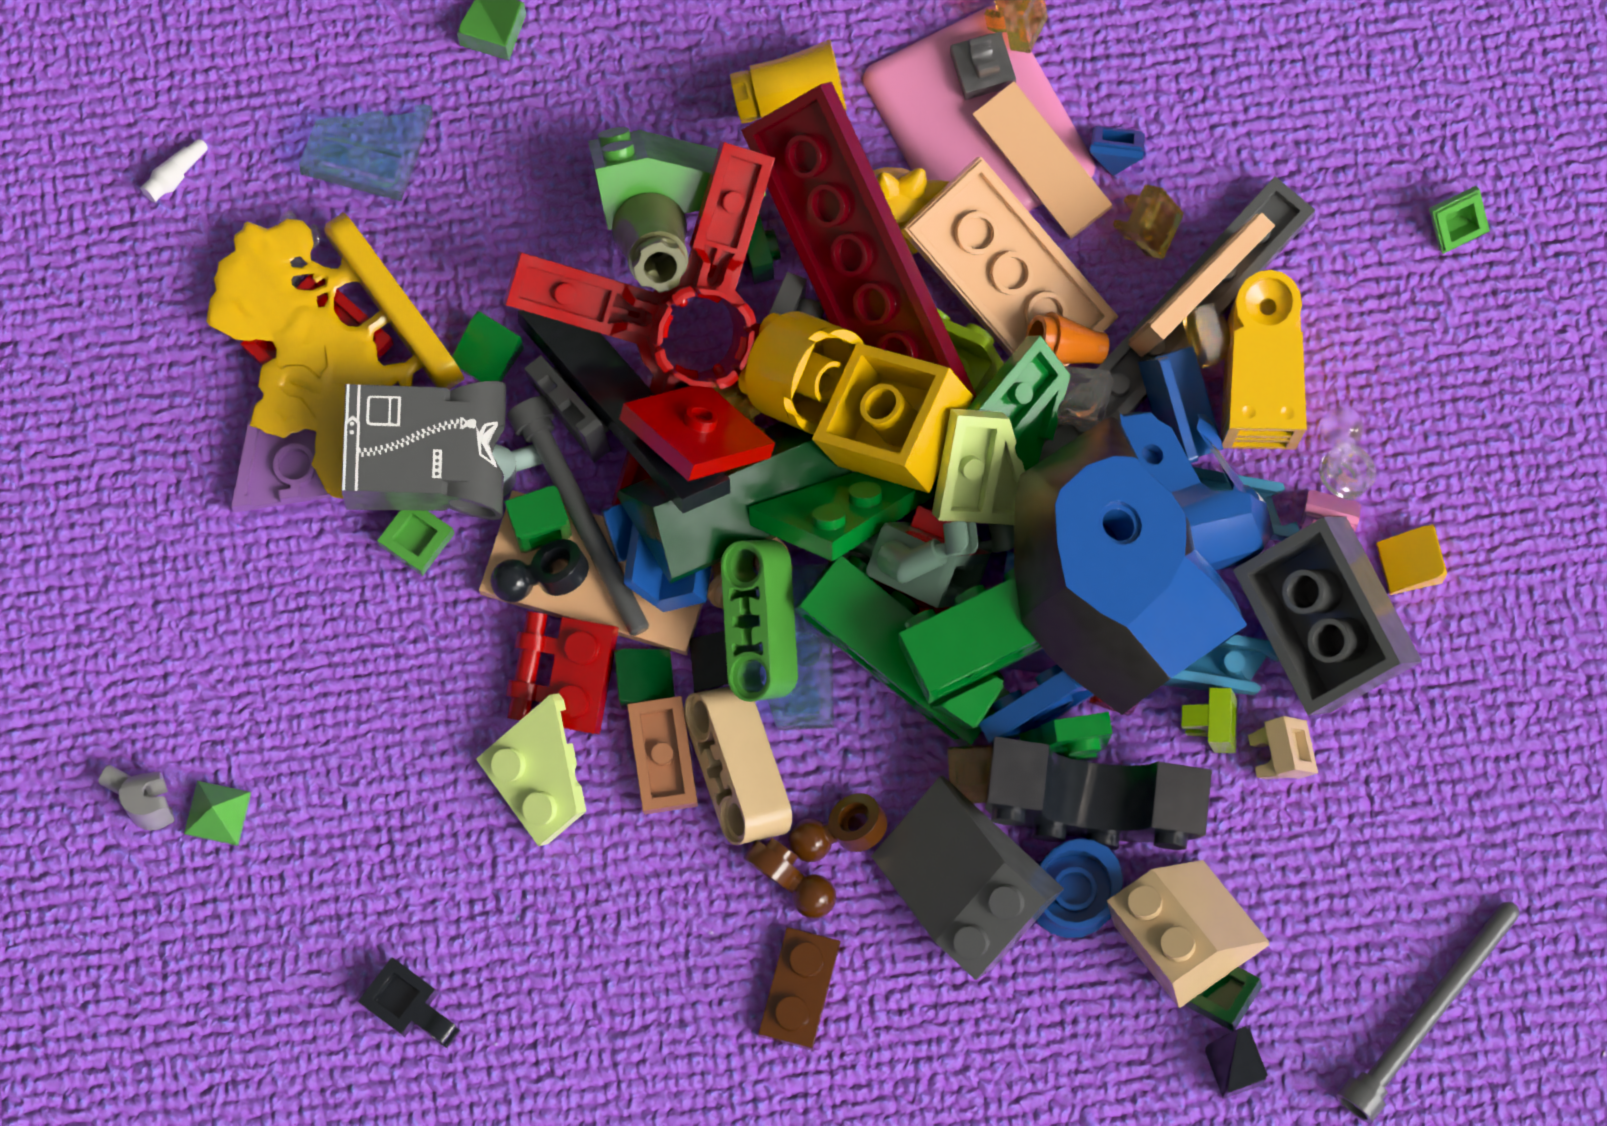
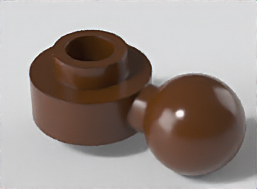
[788,793,888,862]
[743,838,836,919]

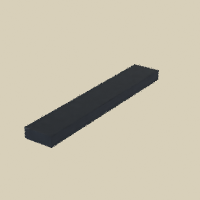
[518,310,730,514]

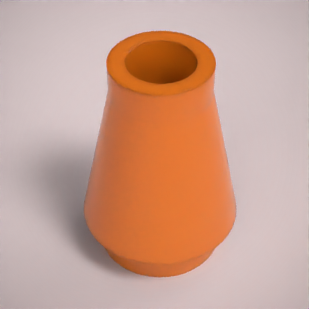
[1025,312,1109,364]

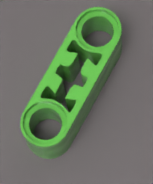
[721,539,798,702]

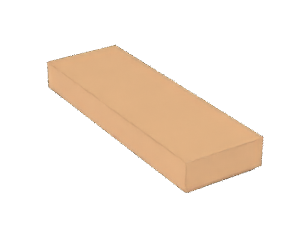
[973,81,1113,240]

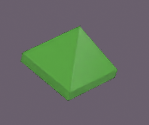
[1429,186,1490,254]
[184,781,251,846]

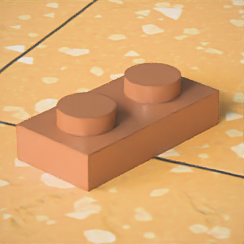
[627,696,698,815]

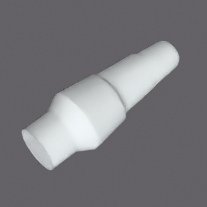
[140,139,208,203]

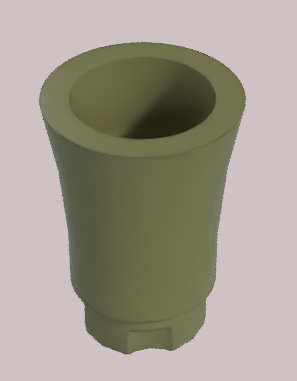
[612,193,688,293]

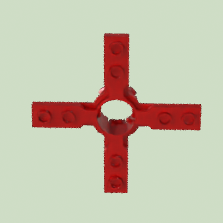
[503,141,775,505]

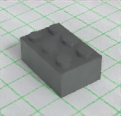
[1233,517,1422,715]

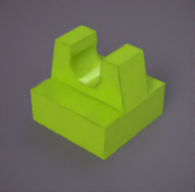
[1181,688,1237,753]

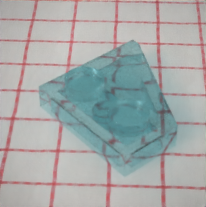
[299,104,433,201]

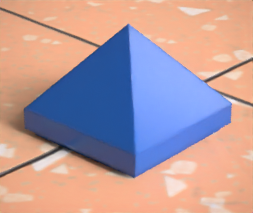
[1090,126,1145,176]

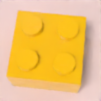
[812,343,973,493]

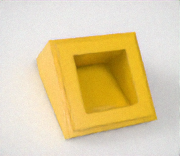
[1376,524,1447,595]

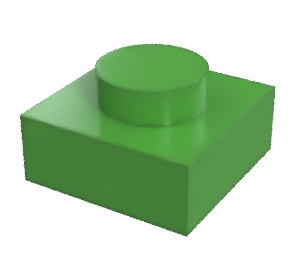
[377,510,455,576]

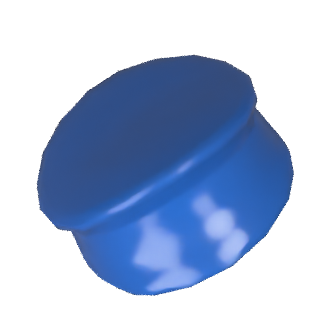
[1037,839,1123,938]

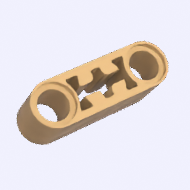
[684,686,792,845]

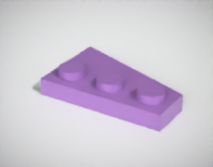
[231,405,332,513]

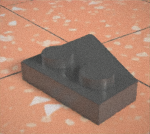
[524,356,611,463]

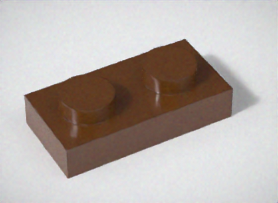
[758,927,841,1051]

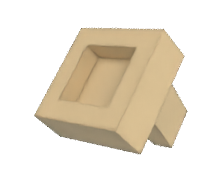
[1248,716,1318,779]

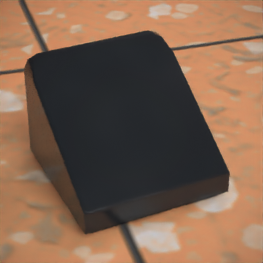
[690,631,729,693]

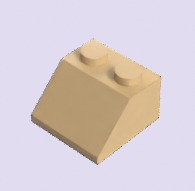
[1107,860,1269,1008]

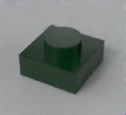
[746,213,781,284]
[1185,967,1262,1032]

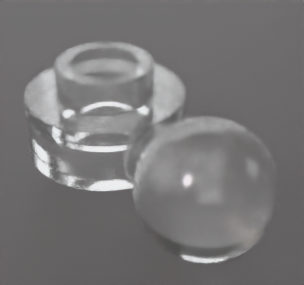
[1319,407,1377,500]

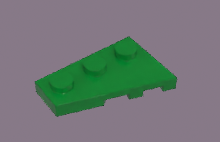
[749,472,939,561]

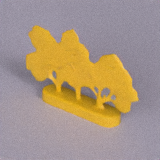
[206,212,465,499]

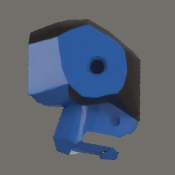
[1014,410,1274,715]

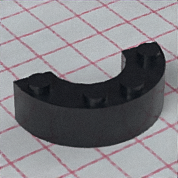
[985,737,1212,850]

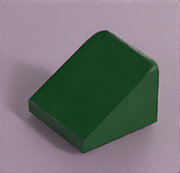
[614,649,675,710]

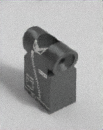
[341,381,506,520]

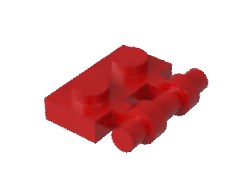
[506,611,619,735]

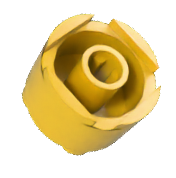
[739,311,864,435]

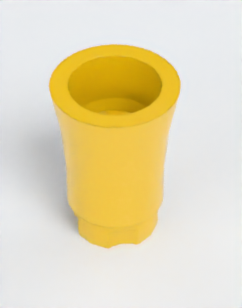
[730,39,847,124]

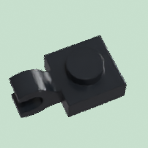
[358,957,460,1049]

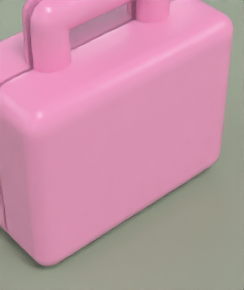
[863,5,1095,212]

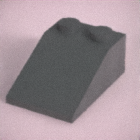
[871,775,1064,980]

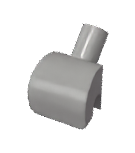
[99,765,175,831]

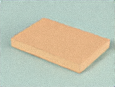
[1128,213,1275,357]

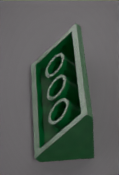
[617,421,852,584]

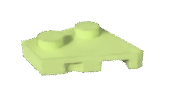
[932,409,1025,525]
[476,693,586,846]

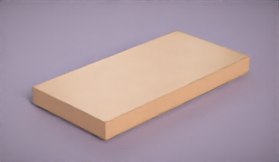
[900,157,1118,368]
[479,490,713,656]

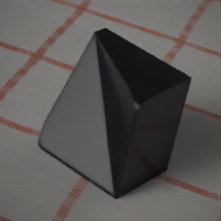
[1205,1026,1268,1099]

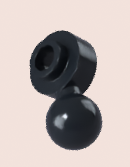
[490,539,589,602]

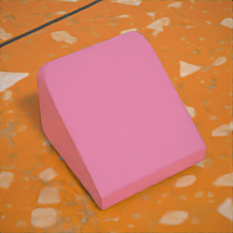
[1299,490,1361,532]

